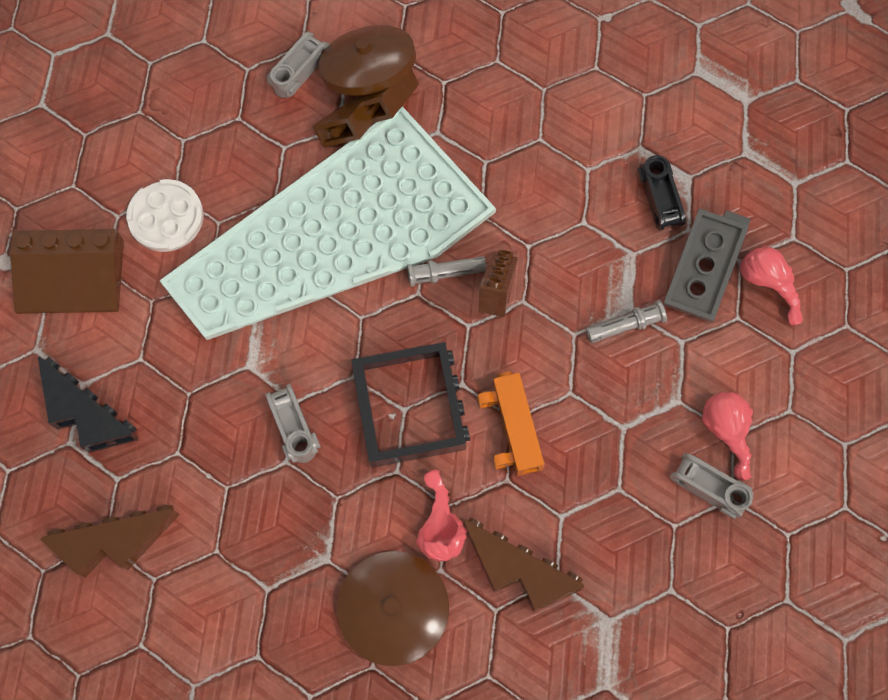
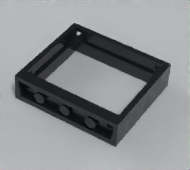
[351,342,470,468]

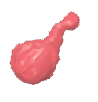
[739,246,803,325]
[701,392,753,481]
[416,469,468,561]

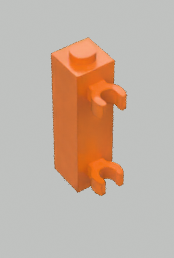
[478,371,545,476]

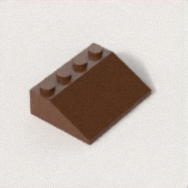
[10,229,124,314]

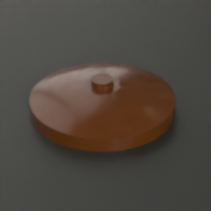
[319,25,416,96]
[337,551,449,666]

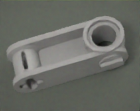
[267,31,329,98]
[265,384,320,463]
[670,453,754,519]

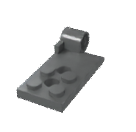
[663,208,751,323]

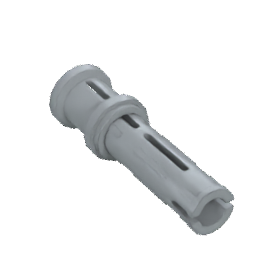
[407,256,486,287]
[586,300,667,344]

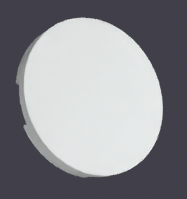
[126,179,204,252]

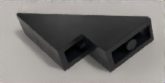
[38,356,138,453]

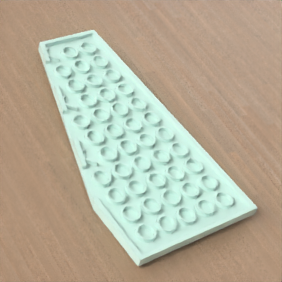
[160,107,496,340]

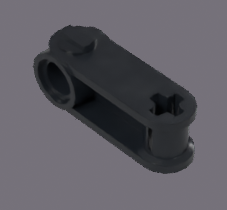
[637,155,686,231]

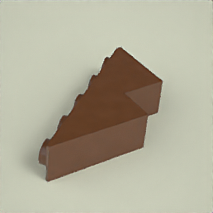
[312,69,419,147]
[479,250,518,317]
[40,505,179,578]
[464,518,584,612]

